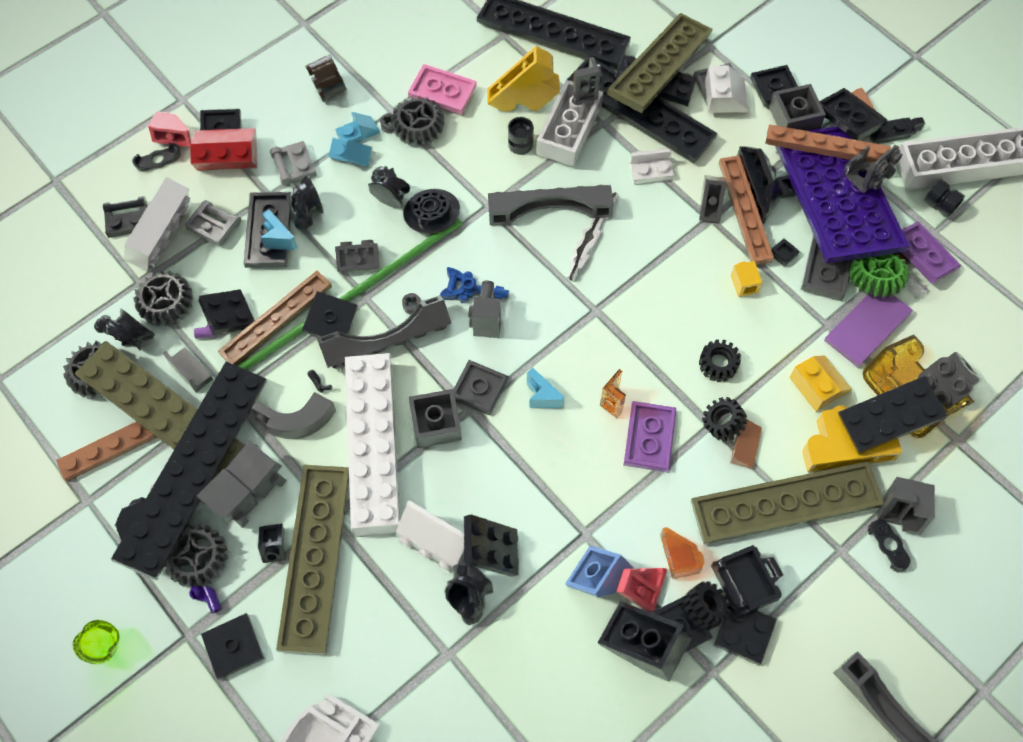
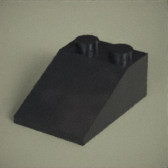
[597,601,692,682]

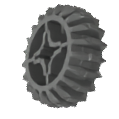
[391,96,445,146]
[133,270,194,327]
[63,340,116,399]
[165,523,228,588]

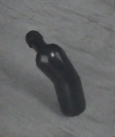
[307,369,333,393]

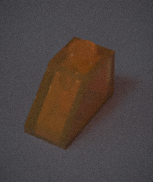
[660,527,705,580]

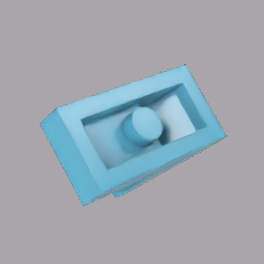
[335,112,380,142]
[328,137,373,167]
[261,210,298,250]
[526,368,564,408]

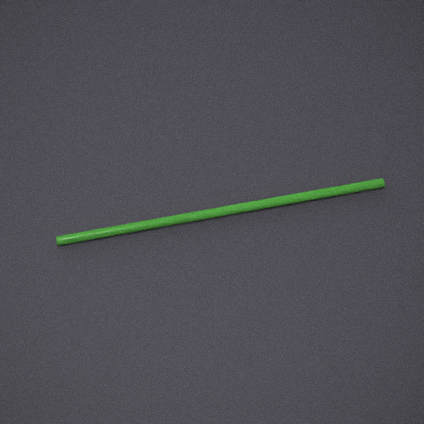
[238,218,462,370]

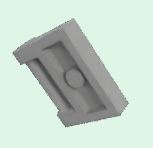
[270,140,317,185]
[184,200,241,247]

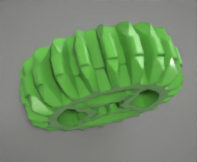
[849,254,910,299]

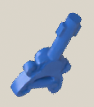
[440,267,509,303]

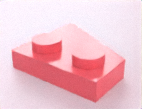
[616,568,667,612]

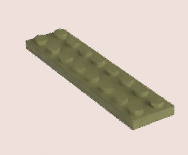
[607,13,713,113]
[75,341,245,479]
[691,461,884,545]
[276,465,349,655]

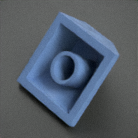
[565,546,634,597]

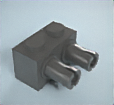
[468,280,501,338]

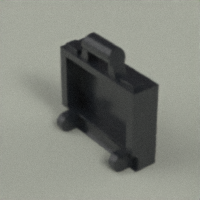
[711,545,784,618]

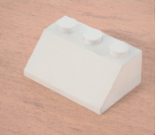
[396,500,464,573]

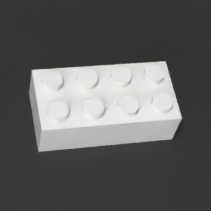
[536,80,603,167]
[124,177,191,272]

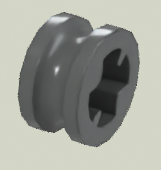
[380,113,394,134]
[402,293,421,314]

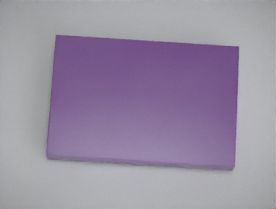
[901,222,962,284]
[623,401,677,473]

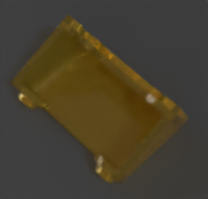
[862,334,975,438]

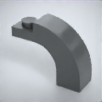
[252,392,336,439]

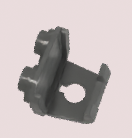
[845,144,903,193]
[917,352,982,410]

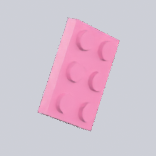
[408,63,477,115]

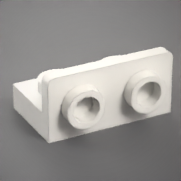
[629,148,674,185]

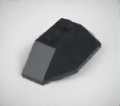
[737,146,783,224]

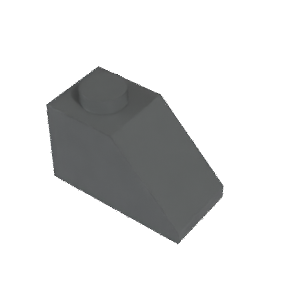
[699,175,727,223]

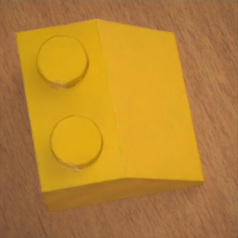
[789,355,852,412]

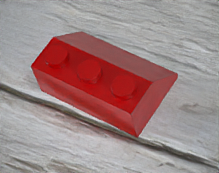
[190,128,257,171]

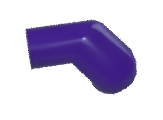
[189,585,222,614]

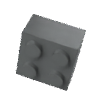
[769,84,826,131]
[408,389,462,448]

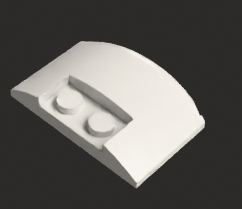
[280,694,380,742]

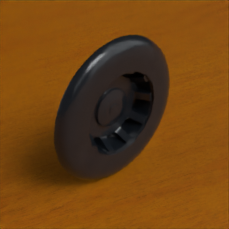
[403,189,460,234]

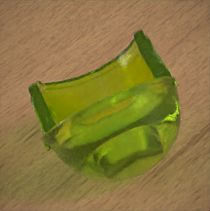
[72,619,120,665]

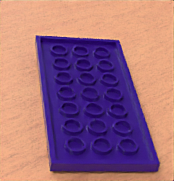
[775,126,910,263]

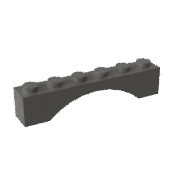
[488,185,614,225]
[317,295,452,368]
[832,651,939,742]

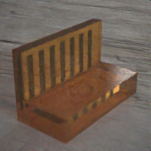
[599,369,626,418]

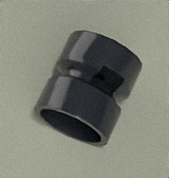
[508,117,534,155]
[924,179,965,218]

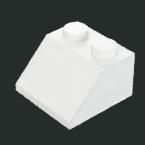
[705,65,748,113]

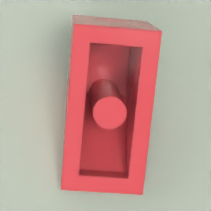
[148,112,191,147]

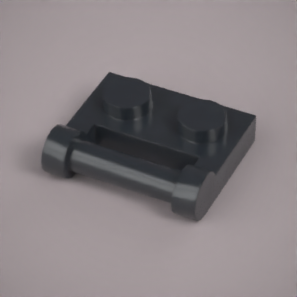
[102,196,148,238]

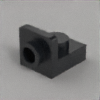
[258,523,286,563]

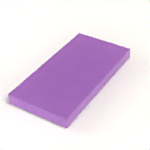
[824,294,913,368]

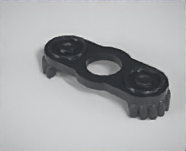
[132,143,180,171]
[868,519,910,573]

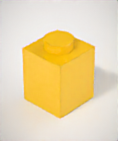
[730,261,763,297]

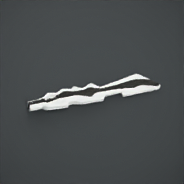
[567,192,618,281]

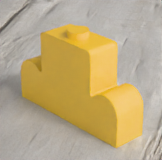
[487,46,560,112]
[802,405,903,473]

